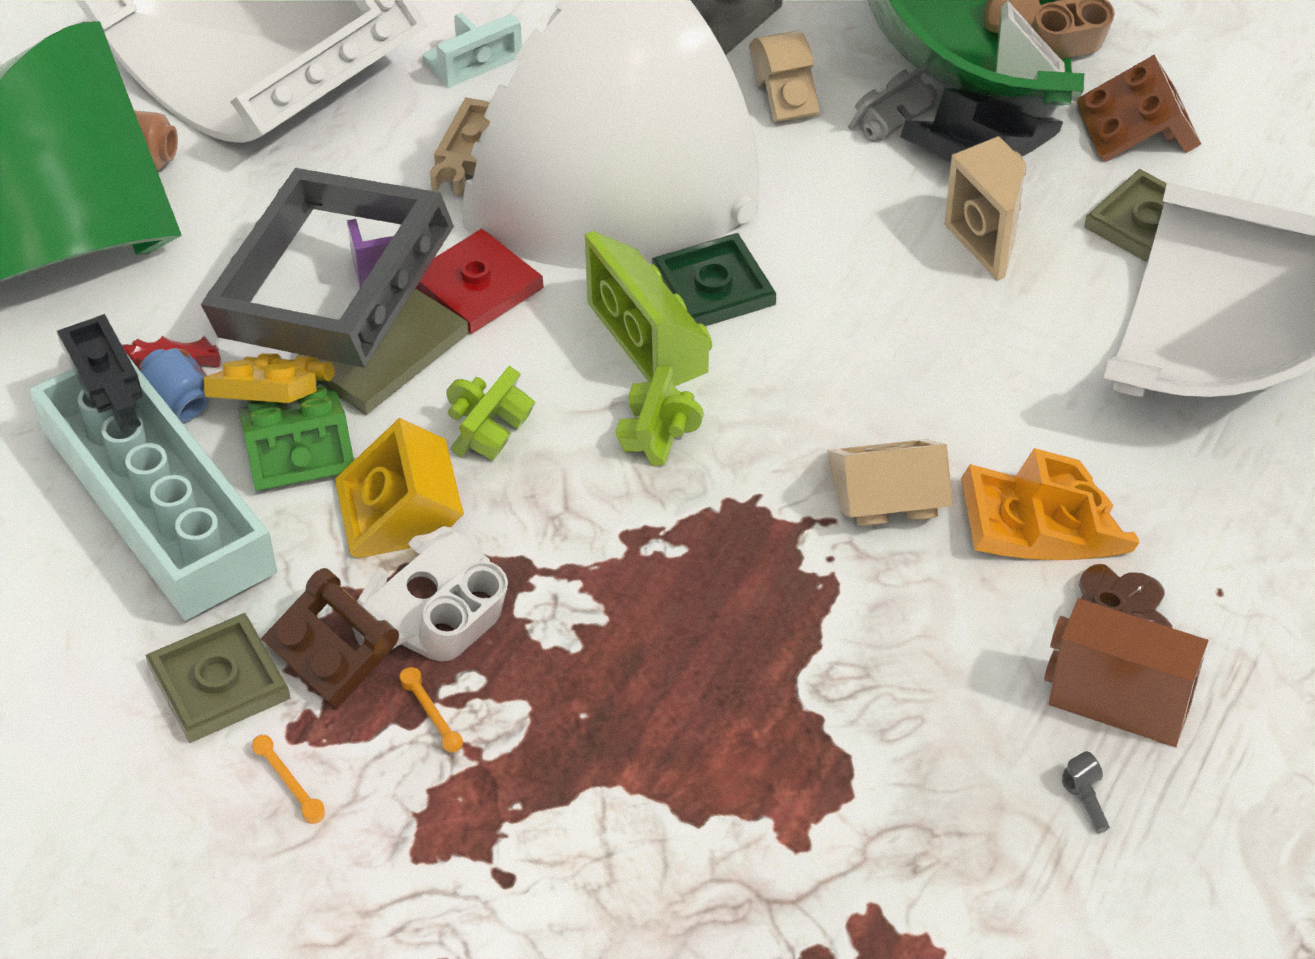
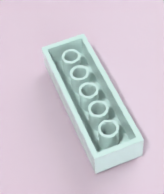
[29,355,277,621]

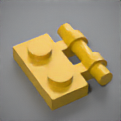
[203,353,335,403]

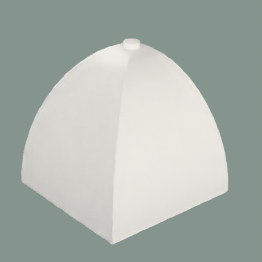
[75,0,428,143]
[1103,182,1315,397]

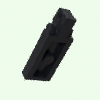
[57,314,143,433]

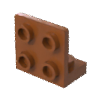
[1076,54,1202,162]

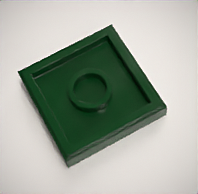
[652,233,776,327]

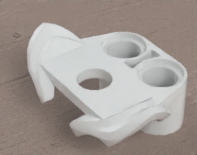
[353,526,508,662]

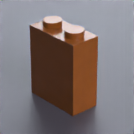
[1044,598,1209,747]

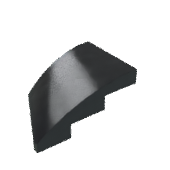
[900,88,1063,162]

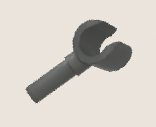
[1062,751,1110,833]

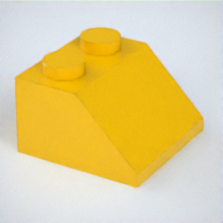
[335,418,464,558]

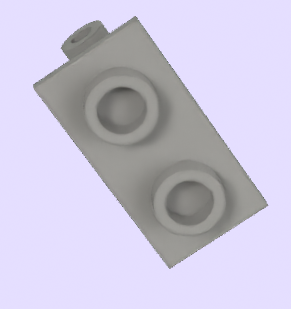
[848,64,938,140]

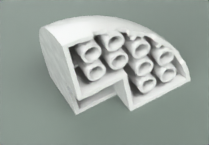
[463,0,759,269]

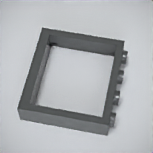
[200,168,454,368]

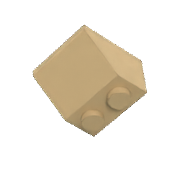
[944,136,1026,281]
[827,439,953,525]

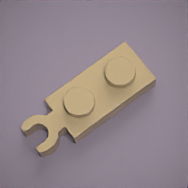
[430,97,490,196]

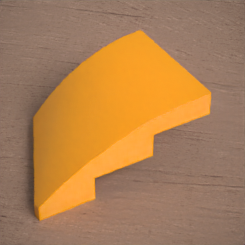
[961,448,1139,560]

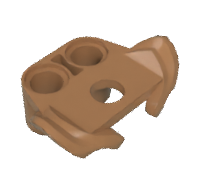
[984,0,1115,59]

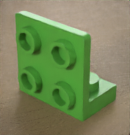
[238,386,354,491]

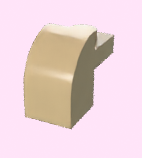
[749,30,820,123]

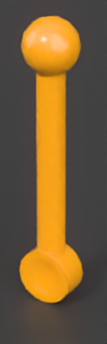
[400,667,463,753]
[252,734,325,824]

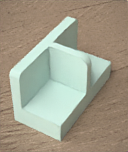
[423,13,522,88]

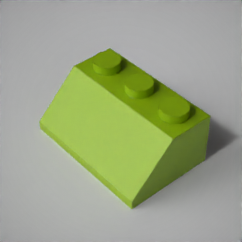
[585,231,712,386]

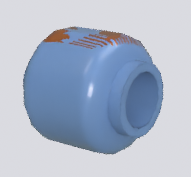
[140,348,209,422]

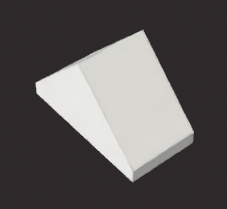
[995,1,1065,79]

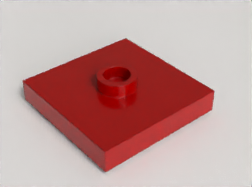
[416,228,544,334]

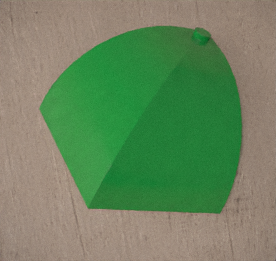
[868,0,1085,105]
[0,21,182,282]

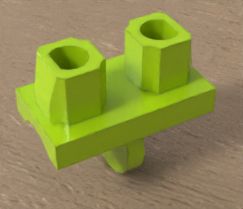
[615,365,704,466]
[446,366,536,461]

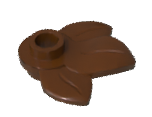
[1079,564,1173,628]

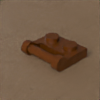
[261,568,399,709]

